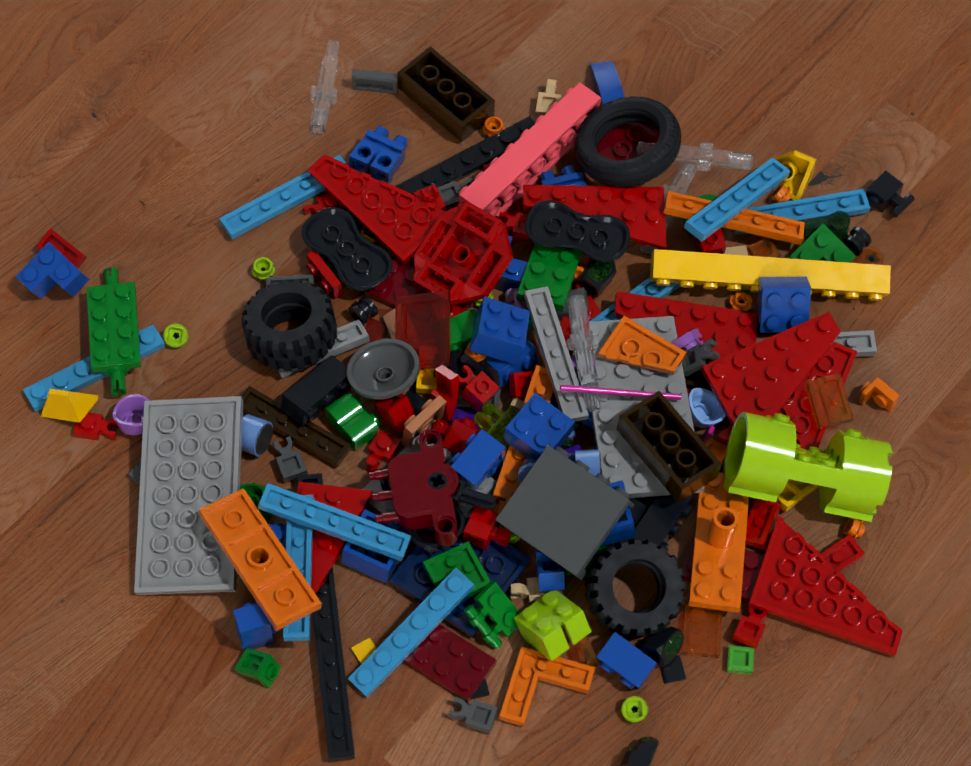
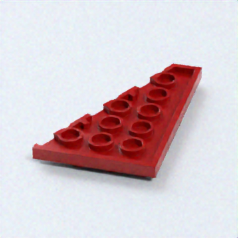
[701,312,841,427]
[717,342,857,450]
[748,516,903,657]

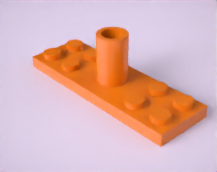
[688,472,749,613]
[199,488,322,631]

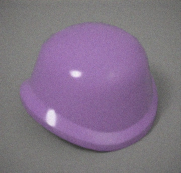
[113,394,150,436]

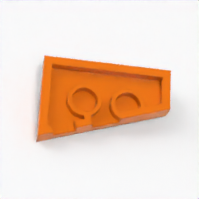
[598,316,687,375]

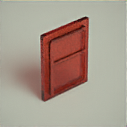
[395,290,450,370]

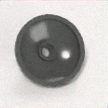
[347,339,420,399]

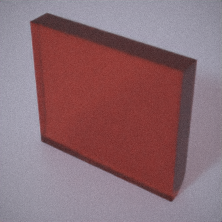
[365,318,388,342]

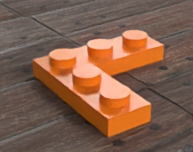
[499,646,596,727]

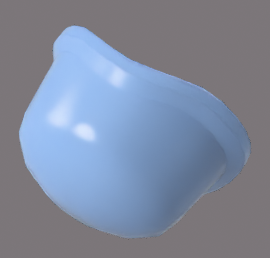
[688,388,726,428]

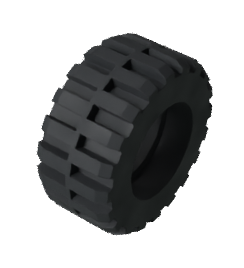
[241,279,338,371]
[585,538,687,637]

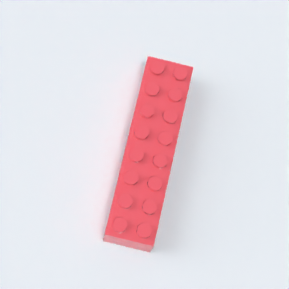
[458,83,601,218]

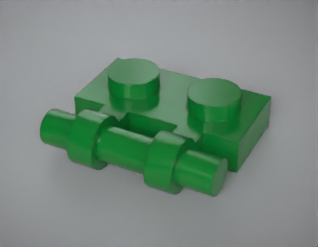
[464,581,520,649]

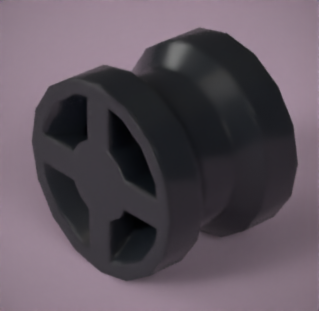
[841,227,872,256]
[348,295,378,326]

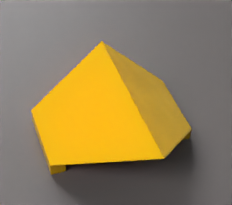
[774,150,817,200]
[40,389,99,423]

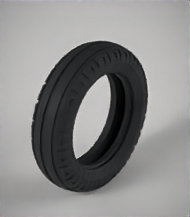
[575,96,681,187]

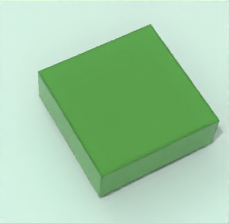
[727,645,754,675]

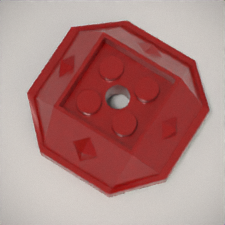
[414,200,514,305]

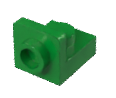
[234,648,281,688]

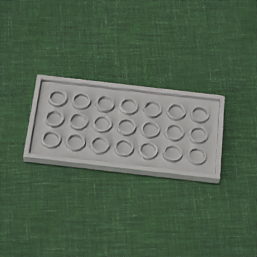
[577,316,704,498]
[134,396,243,595]

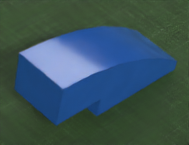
[590,61,624,106]
[533,547,565,592]

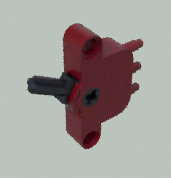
[368,429,496,547]

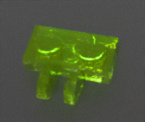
[474,402,518,447]

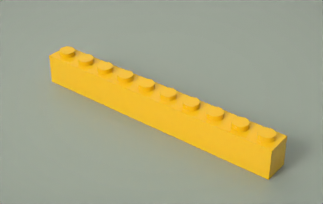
[650,249,891,301]

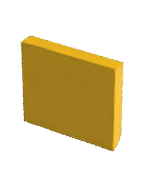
[351,638,377,664]

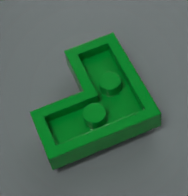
[789,223,856,263]
[423,541,491,597]

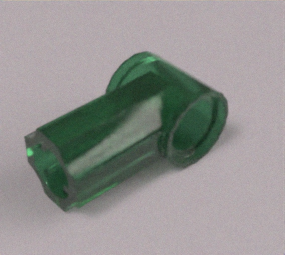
[802,211,850,241]

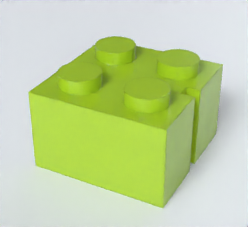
[514,590,592,661]

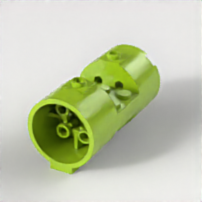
[723,412,893,522]

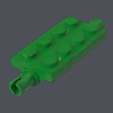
[516,243,582,329]
[87,267,141,396]

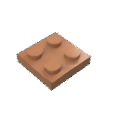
[401,395,447,448]

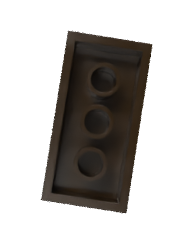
[398,46,495,142]
[616,391,722,503]

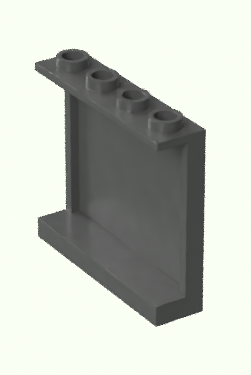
[496,445,634,580]

